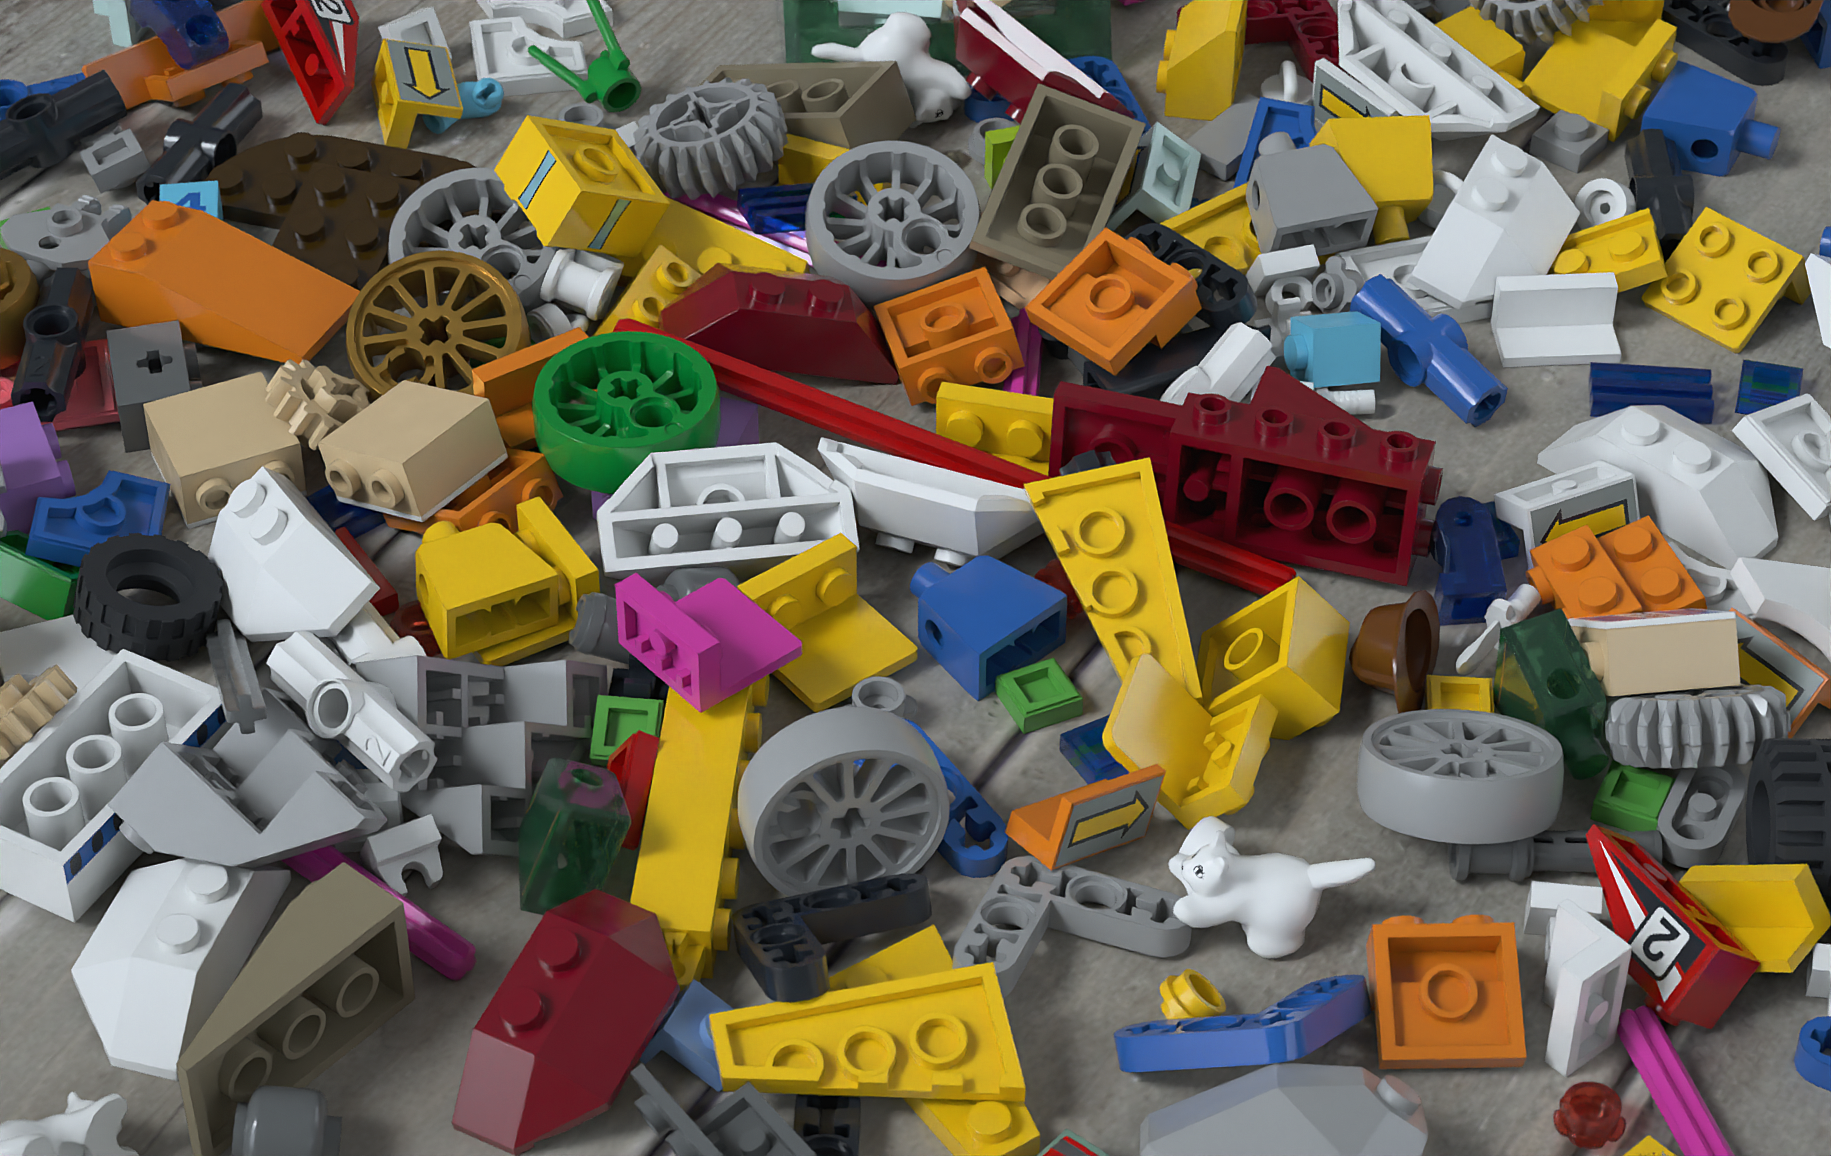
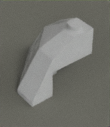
[356,655,608,857]
[107,688,387,868]
[1140,1063,1428,1156]

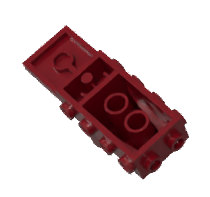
[1048,366,1443,587]

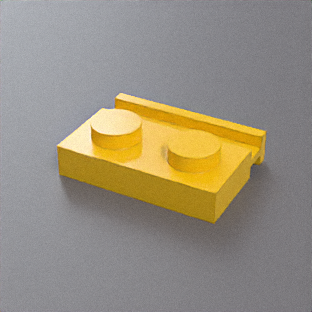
[1546,208,1667,293]

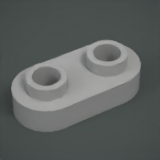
[1656,764,1747,868]

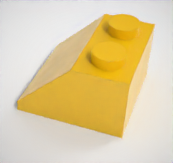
[1156,0,1247,121]
[1196,576,1350,740]

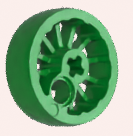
[532,331,721,494]

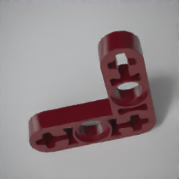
[1176,0,1354,83]

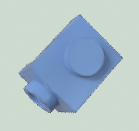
[639,979,735,1092]

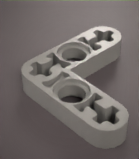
[952,856,1192,998]

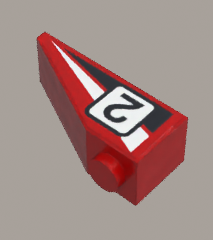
[261,0,359,125]
[1586,824,1761,1029]

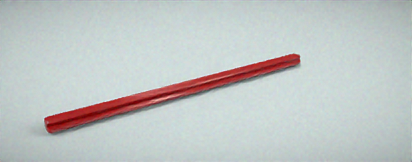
[613,318,1296,596]

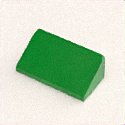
[0,530,80,621]

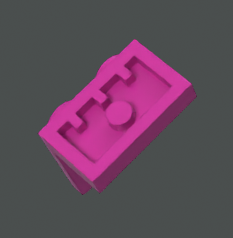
[615,573,802,713]

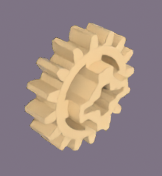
[265,359,371,450]
[0,664,78,768]

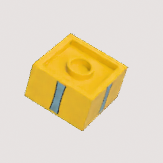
[494,115,670,257]

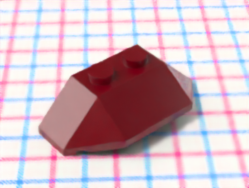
[953,0,1135,125]
[658,262,899,385]
[451,889,680,1156]

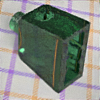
[1493,608,1609,780]
[518,757,631,915]

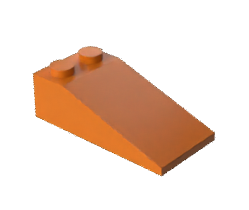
[88,200,360,365]

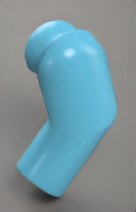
[423,78,504,134]

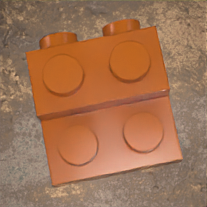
[1025,227,1202,375]
[873,267,1025,406]
[382,448,563,535]
[1525,515,1707,640]
[1366,914,1527,1069]

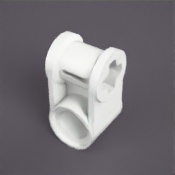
[540,249,624,321]

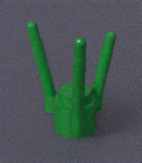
[528,0,642,113]

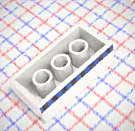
[0,649,234,923]

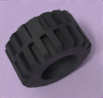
[1746,738,1831,912]

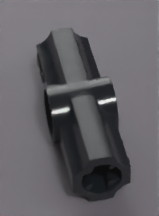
[0,69,128,180]
[136,82,263,205]
[1624,129,1694,264]
[11,267,96,422]

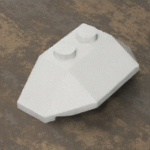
[1338,0,1540,141]
[1407,134,1580,310]
[1537,405,1778,570]
[818,437,1045,567]
[596,442,860,588]
[207,466,380,642]
[71,857,291,1081]

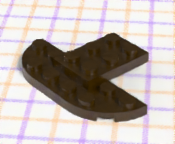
[204,132,520,291]

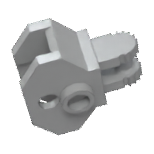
[0,195,133,306]

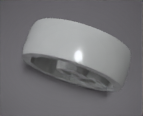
[806,141,981,311]
[388,167,567,320]
[737,706,950,896]
[1357,709,1564,844]

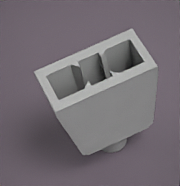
[1246,132,1378,256]

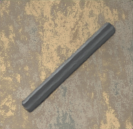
[205,619,267,734]

